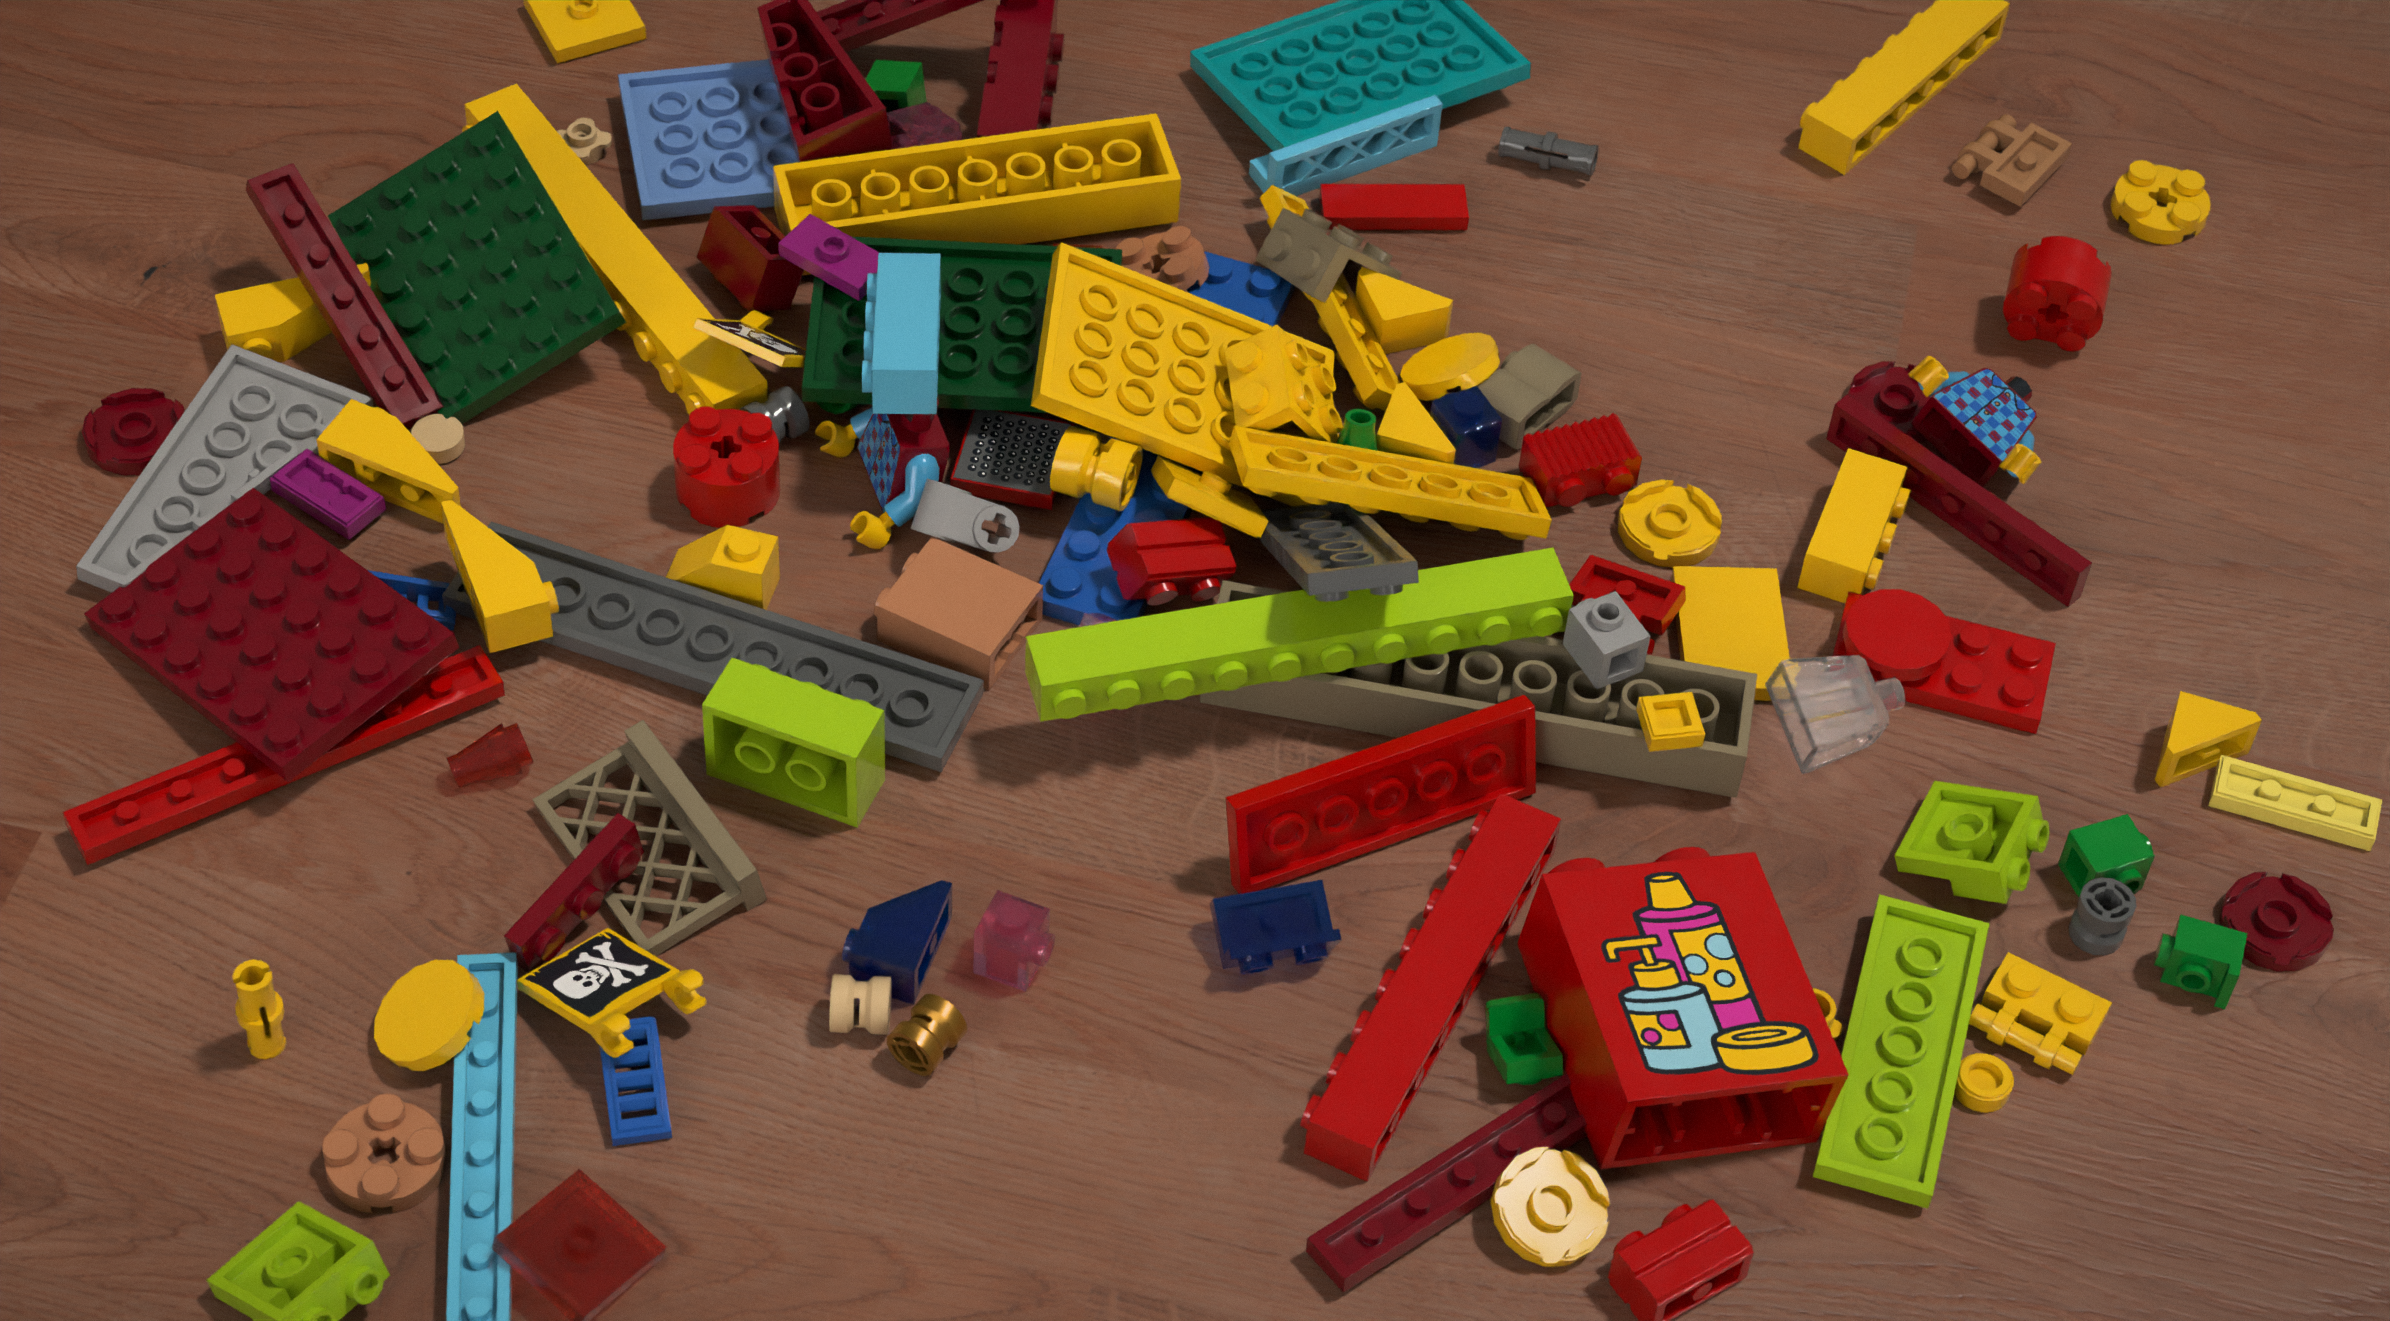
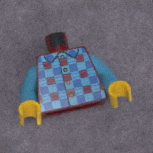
[1908,355,2041,487]
[815,398,950,549]

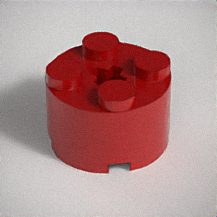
[2003,236,2112,352]
[673,406,780,528]

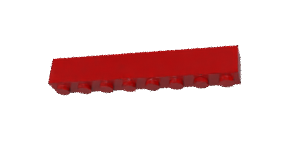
[1300,793,1561,1182]

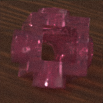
[887,102,962,150]

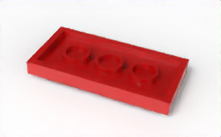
[1826,591,2056,734]

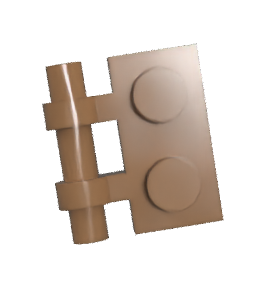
[1952,114,2072,207]

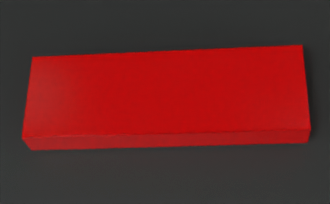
[1319,184,1469,230]

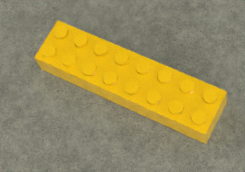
[773,113,1181,276]

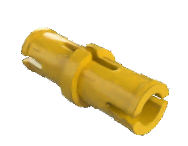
[233,960,286,1059]

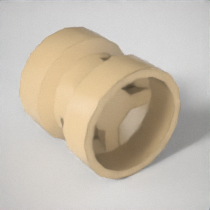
[829,974,892,1035]

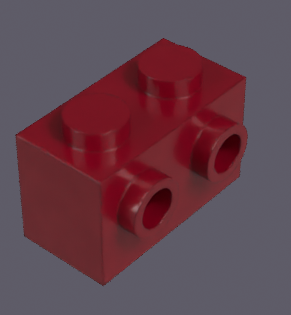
[696,205,804,313]

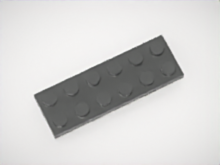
[1257,502,1419,601]

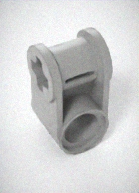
[911,478,1020,553]

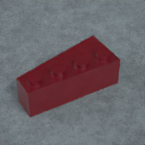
[757,0,893,162]
[977,0,1065,138]

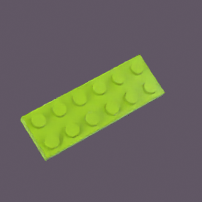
[1812,894,1990,1209]

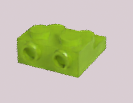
[1894,781,2049,904]
[206,1201,390,1321]

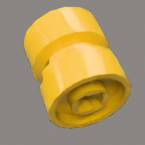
[1050,426,1143,511]

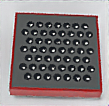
[950,409,1074,510]

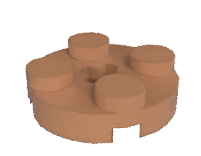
[1115,226,1209,292]
[322,1093,446,1213]

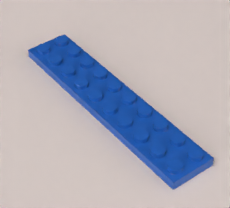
[1039,251,1295,626]

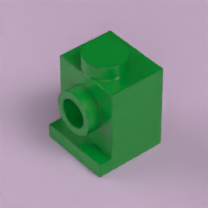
[2153,914,2248,1009]

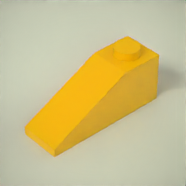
[215,263,371,362]
[316,399,461,524]
[441,500,559,653]

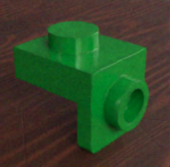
[1485,993,1563,1085]

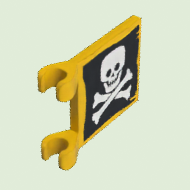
[693,310,806,368]
[517,928,707,1058]

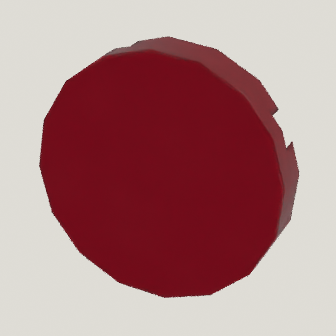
[1848,361,1931,443]
[82,388,185,475]
[2219,872,2334,972]

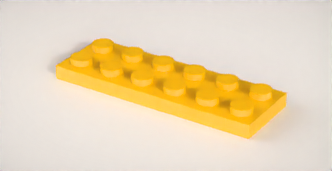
[1229,425,1552,540]

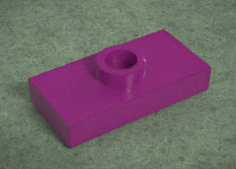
[778,214,879,301]
[269,448,386,540]

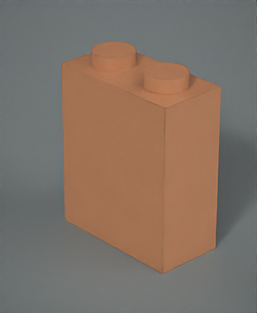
[874,537,1043,691]

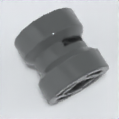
[739,386,810,444]
[2068,877,2137,956]

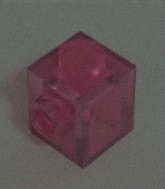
[973,890,1056,992]

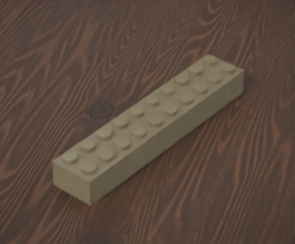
[1200,580,1757,798]

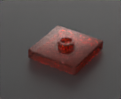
[491,1169,667,1321]

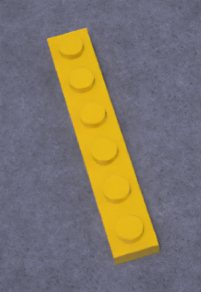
[1260,185,1400,411]

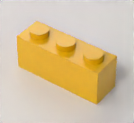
[1797,448,1911,603]

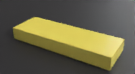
[2208,755,2382,851]

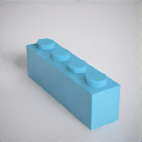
[862,253,941,414]

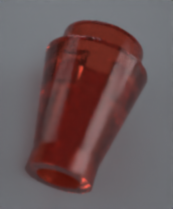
[446,723,534,789]

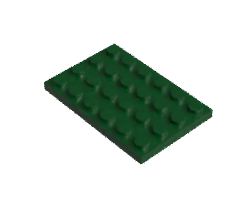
[328,111,626,424]
[802,236,1122,413]

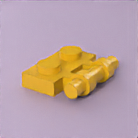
[1969,952,2112,1075]

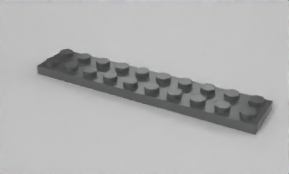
[442,521,984,772]

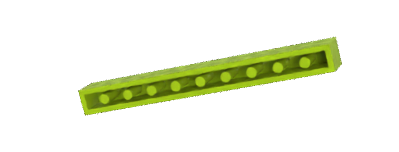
[1025,547,1574,722]

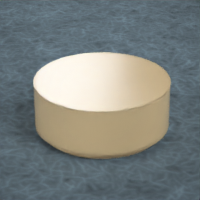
[411,414,465,464]

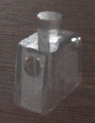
[1765,655,1905,774]

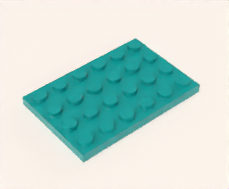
[1190,0,1531,151]

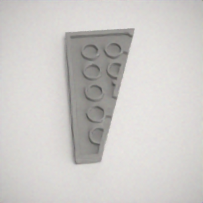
[76,345,373,592]

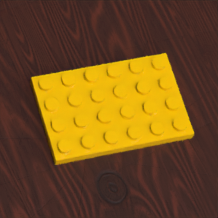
[1031,242,1335,506]

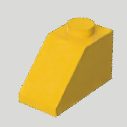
[666,525,780,610]

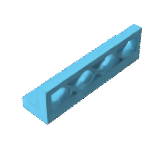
[1249,95,1443,196]

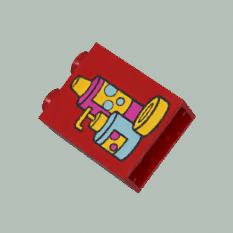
[1517,847,1849,1170]

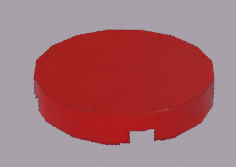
[1843,589,1952,681]

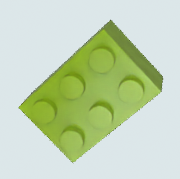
[702,657,885,828]

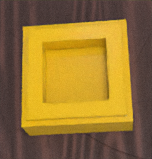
[1636,692,1705,752]

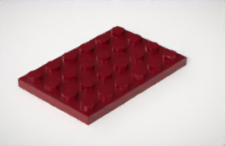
[84,488,459,782]

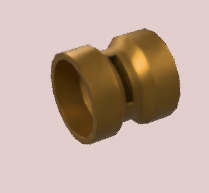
[886,994,967,1076]

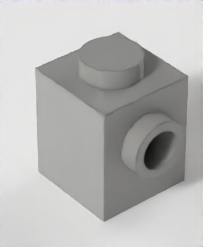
[1563,591,1650,689]

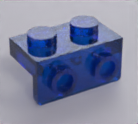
[1209,880,1342,975]

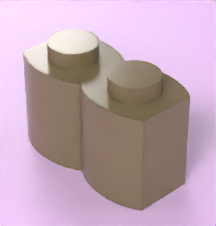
[1468,344,1582,449]

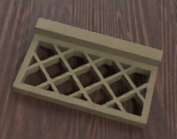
[532,720,767,956]

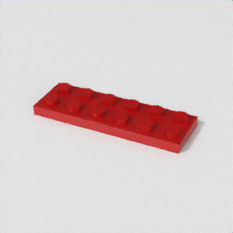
[1225,695,1536,897]

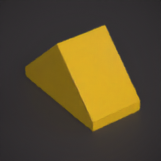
[1355,266,1453,354]
[1376,382,1456,464]
[2155,691,2262,788]

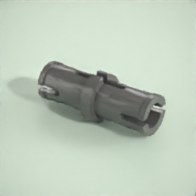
[1498,126,1599,176]

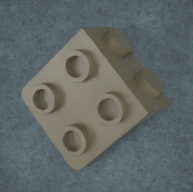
[1255,208,1403,303]

